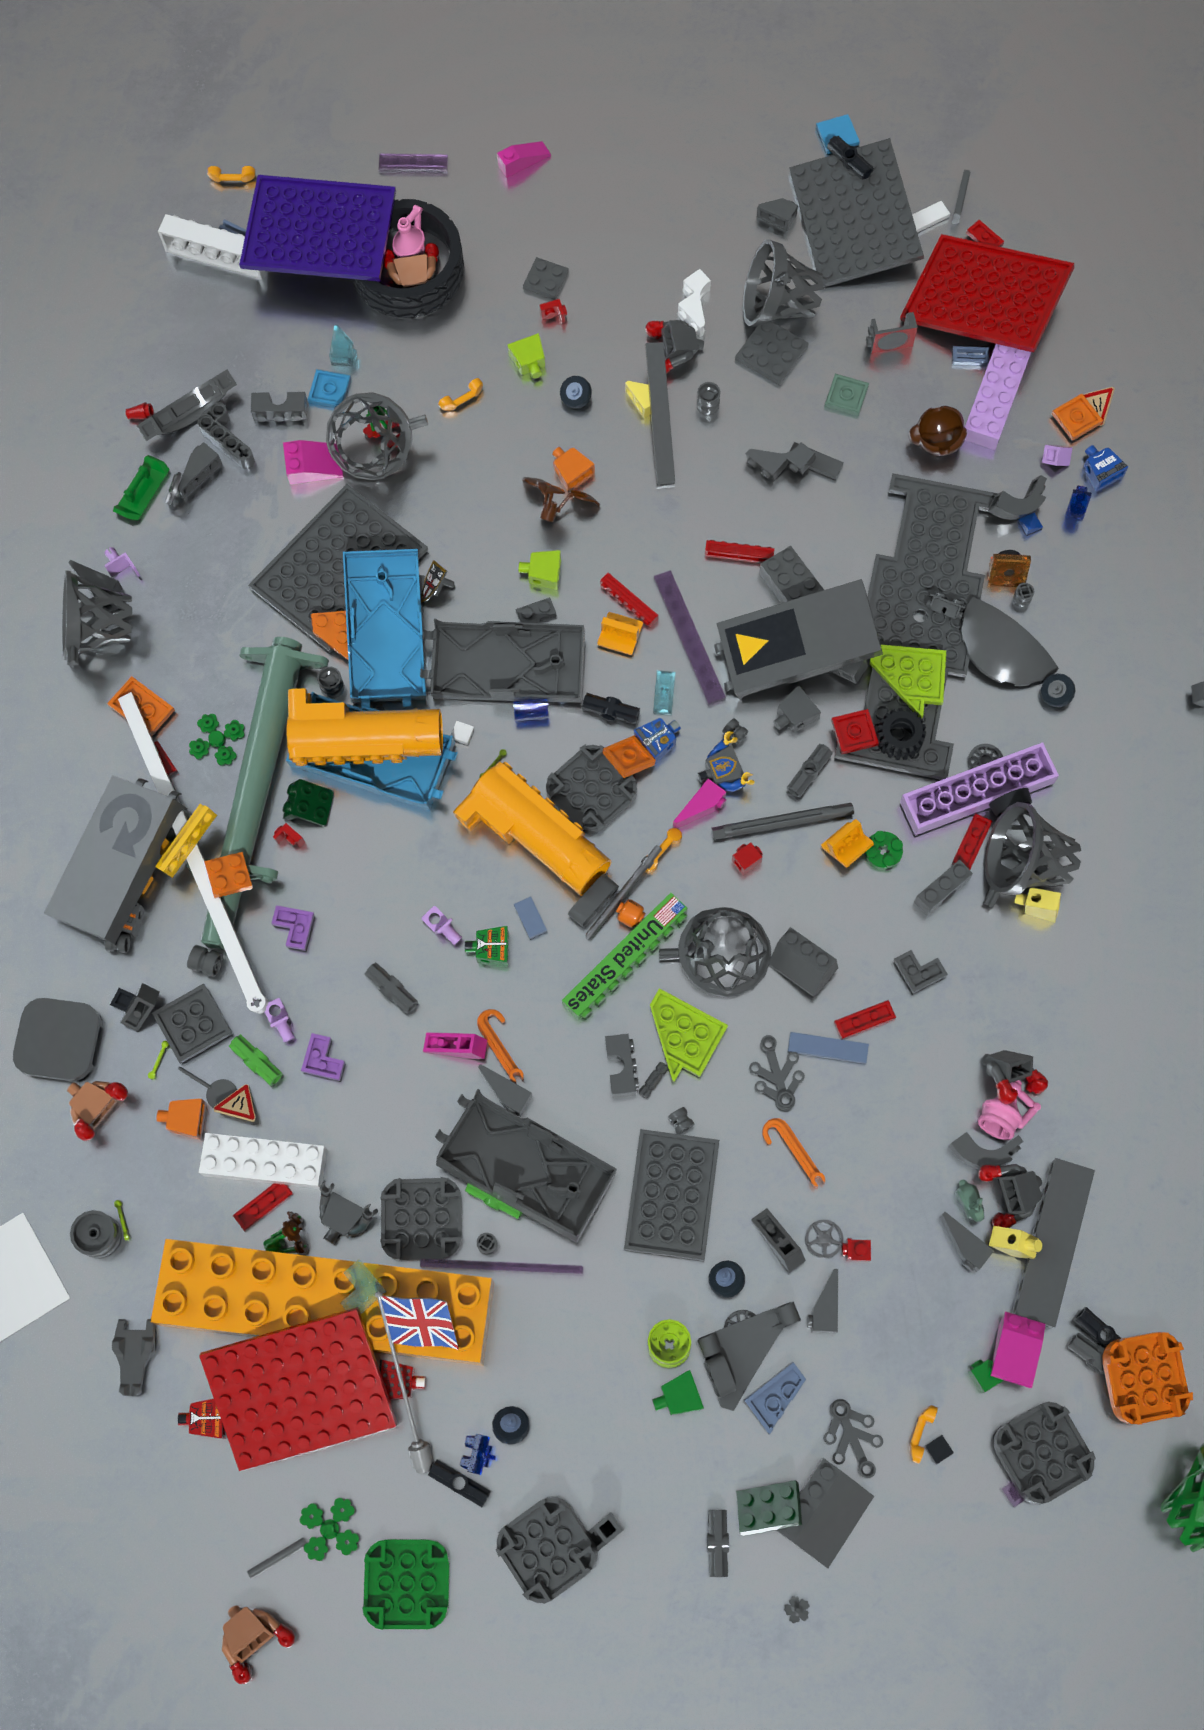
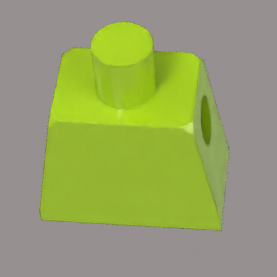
[507,333,545,379]
[518,550,561,590]

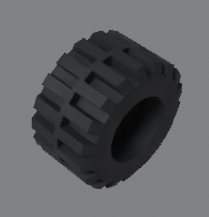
[876,708,926,760]

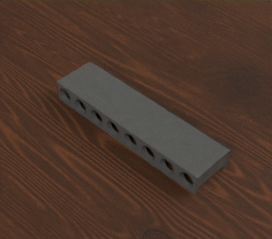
[1012,1158,1095,1328]

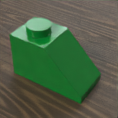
[968,1359,1004,1393]

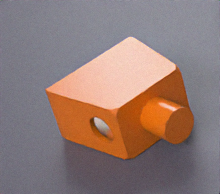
[552,447,595,492]
[156,1099,206,1140]

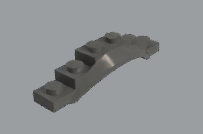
[136,369,237,441]

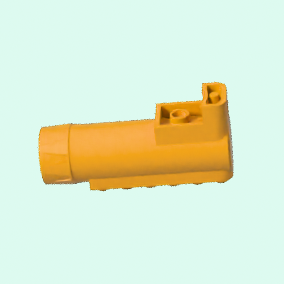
[287,688,443,766]
[453,761,612,896]

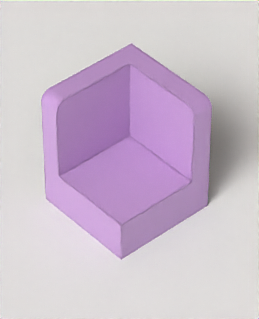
[1042,445,1073,466]

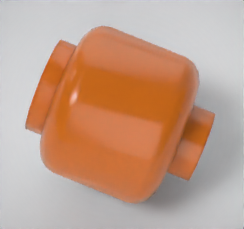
[616,899,646,928]

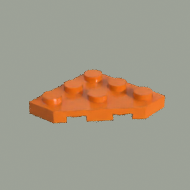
[311,611,349,662]

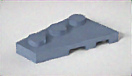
[744,1362,806,1435]

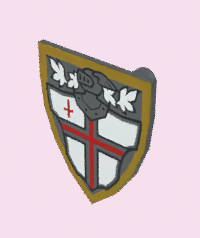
[421,560,454,604]

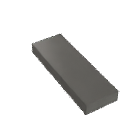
[952,169,971,224]
[789,442,844,480]

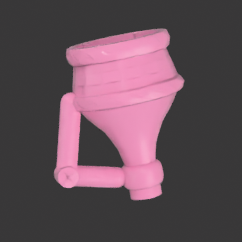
[392,205,425,258]
[978,1080,1041,1140]

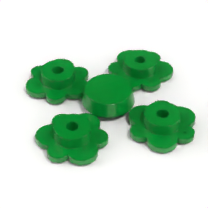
[189,714,245,766]
[300,1498,359,1561]

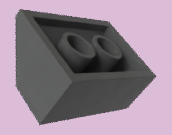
[769,927,838,997]

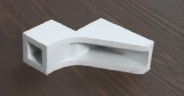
[677,269,711,337]

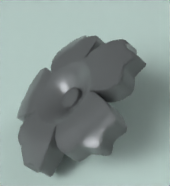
[784,1596,810,1624]

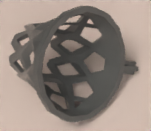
[743,239,824,327]
[326,392,428,480]
[62,570,132,668]
[983,802,1081,908]
[659,907,771,998]

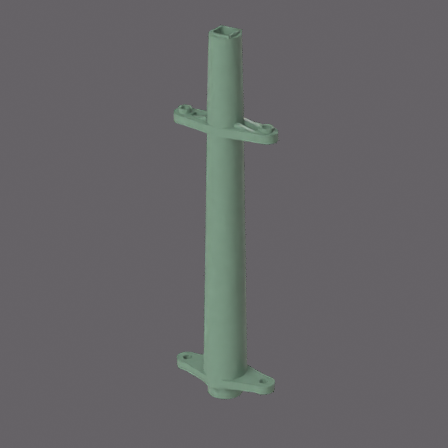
[186,637,329,950]

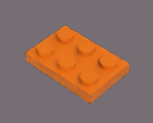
[107,676,175,737]

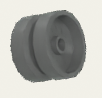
[70,1210,121,1258]

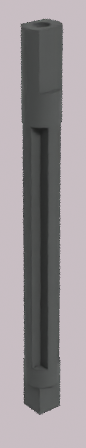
[711,802,854,840]

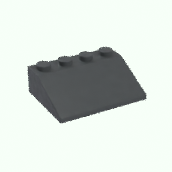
[776,1458,874,1568]

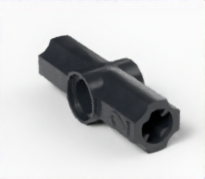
[827,136,874,180]
[582,693,640,725]
[1074,1307,1121,1348]
[428,1459,491,1508]

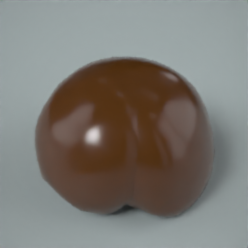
[908,406,967,456]

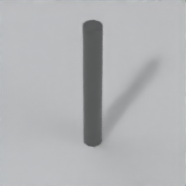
[247,1538,306,1578]

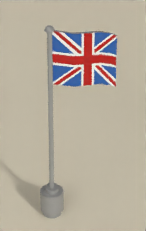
[375,1291,459,1473]

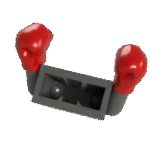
[645,320,704,374]
[982,1050,1048,1105]
[978,1164,1042,1228]

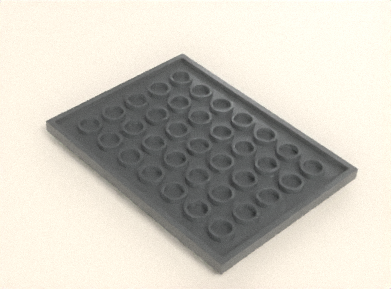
[789,138,924,287]
[248,484,428,653]

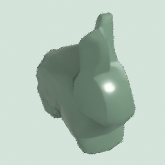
[955,1180,984,1222]

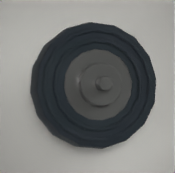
[1041,673,1076,707]

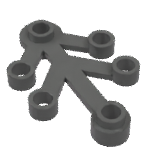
[749,1035,805,1111]
[824,1399,883,1478]

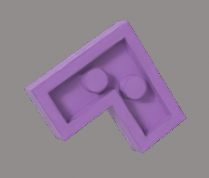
[271,905,315,951]
[301,1033,345,1081]

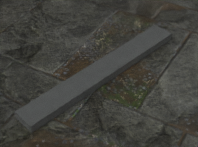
[645,342,675,485]

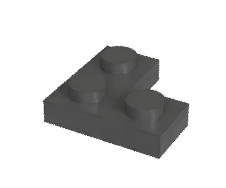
[516,597,557,623]
[893,950,948,994]

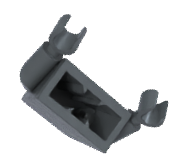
[319,1180,378,1244]

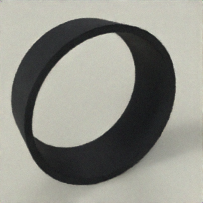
[989,788,1032,817]

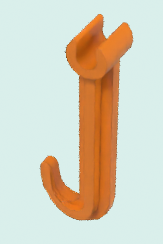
[477,1009,524,1084]
[762,1118,825,1189]

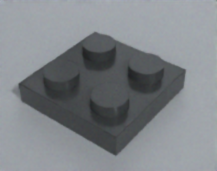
[523,257,569,300]

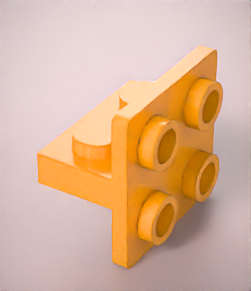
[597,612,643,655]
[821,819,874,868]

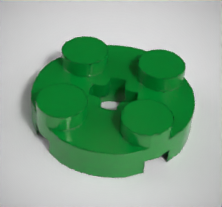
[865,831,903,870]

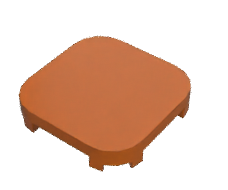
[1102,1332,1193,1425]

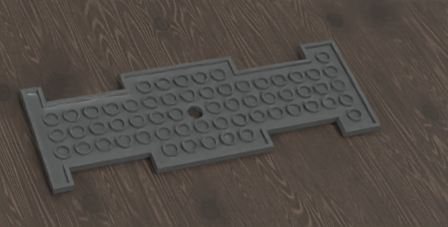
[835,473,998,780]

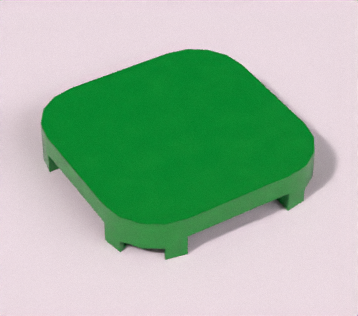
[362,1539,450,1630]

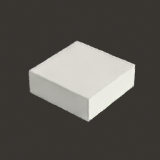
[450,721,474,745]

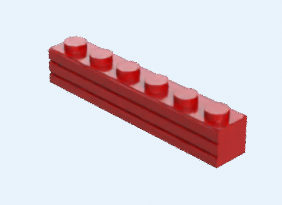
[705,540,775,563]
[600,573,659,627]

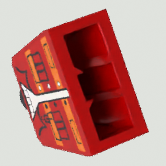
[178,1399,226,1439]

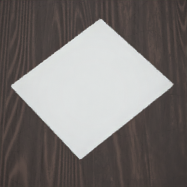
[0,1213,70,1342]

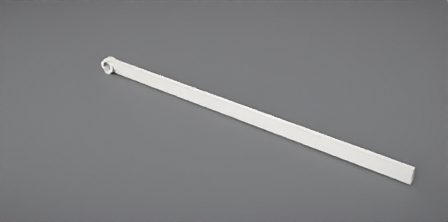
[118,692,269,1014]

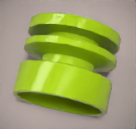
[648,1319,691,1369]

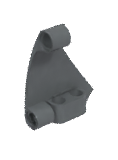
[697,1301,801,1411]

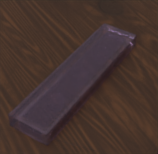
[379,154,448,173]

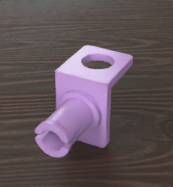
[104,547,140,577]
[421,906,462,945]
[265,998,295,1042]

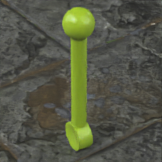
[479,749,507,778]
[148,1040,169,1080]
[114,1200,130,1240]

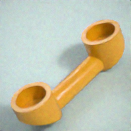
[207,166,256,183]
[438,378,483,411]
[646,828,682,872]
[910,1405,938,1464]

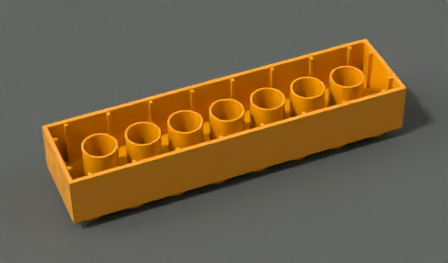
[151,1239,495,1366]

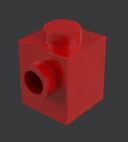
[732,842,763,875]

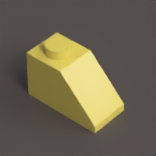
[625,381,651,418]

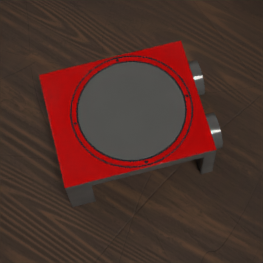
[866,312,918,354]

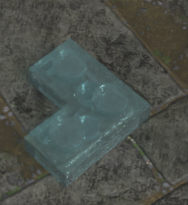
[341,1259,387,1314]

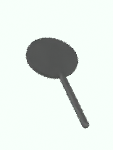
[178,1067,237,1109]

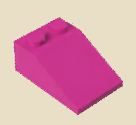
[283,440,343,485]
[991,1311,1046,1388]

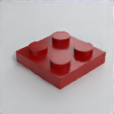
[831,709,879,755]

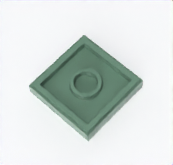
[824,373,869,416]

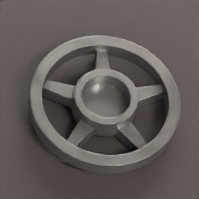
[165,472,182,505]
[805,1220,843,1258]

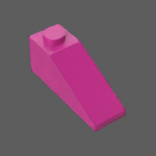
[497,141,551,178]
[673,779,727,829]
[423,1032,488,1059]

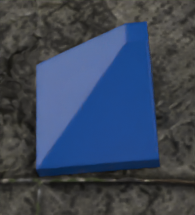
[1018,512,1043,535]

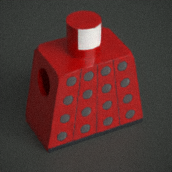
[379,1360,426,1400]

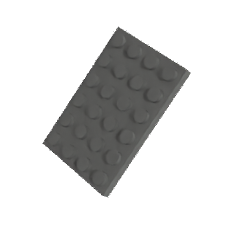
[624,1129,720,1261]

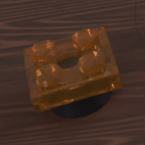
[988,550,1031,587]

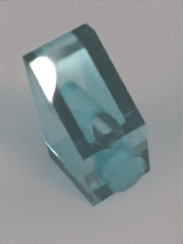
[329,325,357,367]
[653,670,676,715]

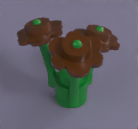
[263,1211,307,1255]

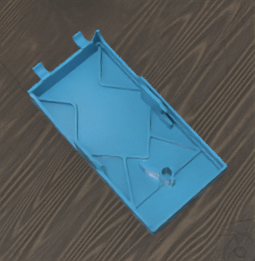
[343,549,426,709]
[286,691,458,811]

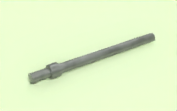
[585,845,662,940]

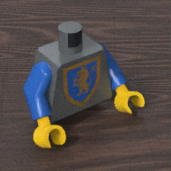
[697,731,755,792]

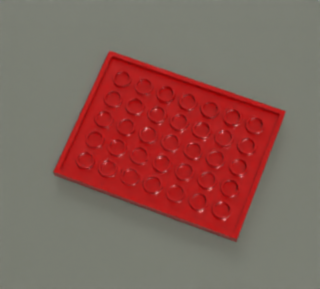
[900,234,1075,353]
[199,1307,397,1471]

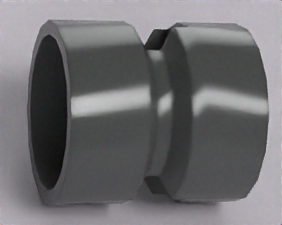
[697,382,721,415]
[317,666,345,699]
[187,945,223,977]

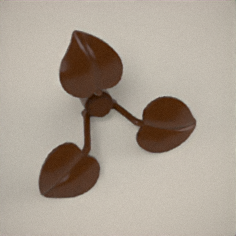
[522,477,600,522]

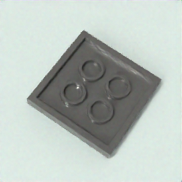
[735,321,809,386]
[152,983,232,1064]

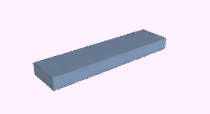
[788,1032,869,1064]

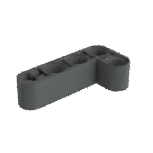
[198,402,255,469]

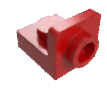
[539,299,567,323]
[273,823,305,848]
[842,1238,871,1261]

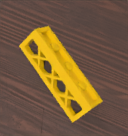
[155,804,217,878]

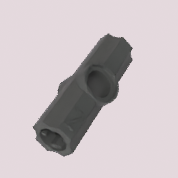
[787,743,833,798]
[364,962,418,1014]
[1068,1333,1105,1374]
[707,1510,729,1577]

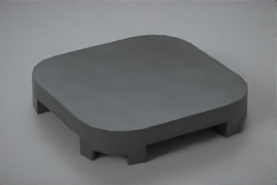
[546,744,637,834]
[13,998,102,1082]
[380,1177,462,1261]
[994,1401,1096,1505]
[495,1497,597,1604]

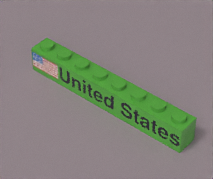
[562,893,688,1020]

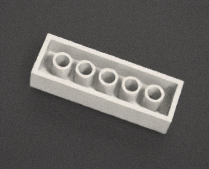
[158,214,265,279]
[199,1133,327,1189]

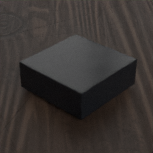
[110,988,135,1012]
[924,1435,954,1465]

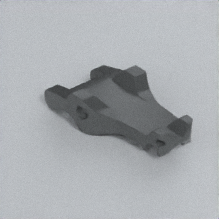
[112,1319,155,1396]

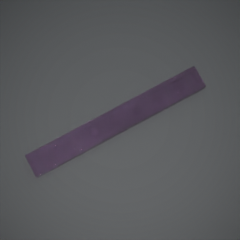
[654,570,726,706]
[420,1259,584,1276]

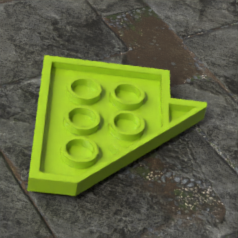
[869,645,946,718]
[650,988,728,1083]

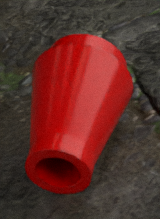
[126,402,154,420]

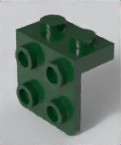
[283,779,334,826]

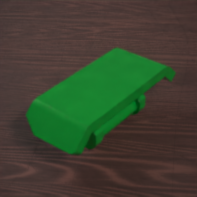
[113,455,170,520]

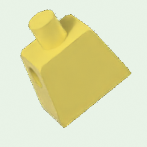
[1014,888,1061,923]
[989,1226,1042,1259]

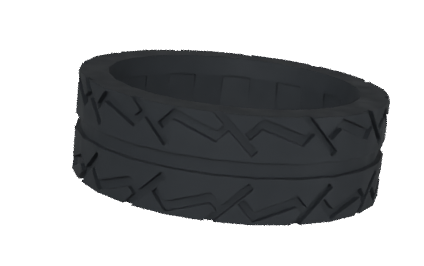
[353,199,464,318]

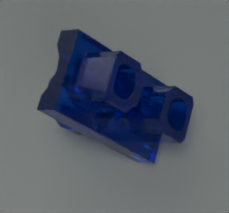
[1065,485,1092,520]
[513,698,549,721]
[460,1434,496,1475]

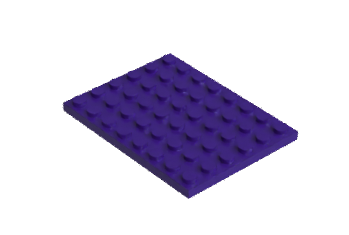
[239,175,396,281]

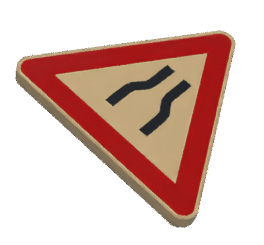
[1083,387,1115,426]
[214,1084,256,1122]

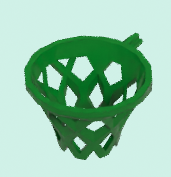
[1160,1443,1204,1552]

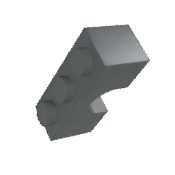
[251,392,308,422]
[914,860,973,916]
[605,1033,639,1098]

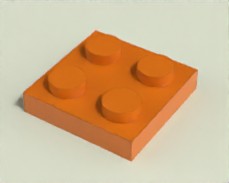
[1052,394,1103,441]
[603,735,656,778]
[204,852,252,898]

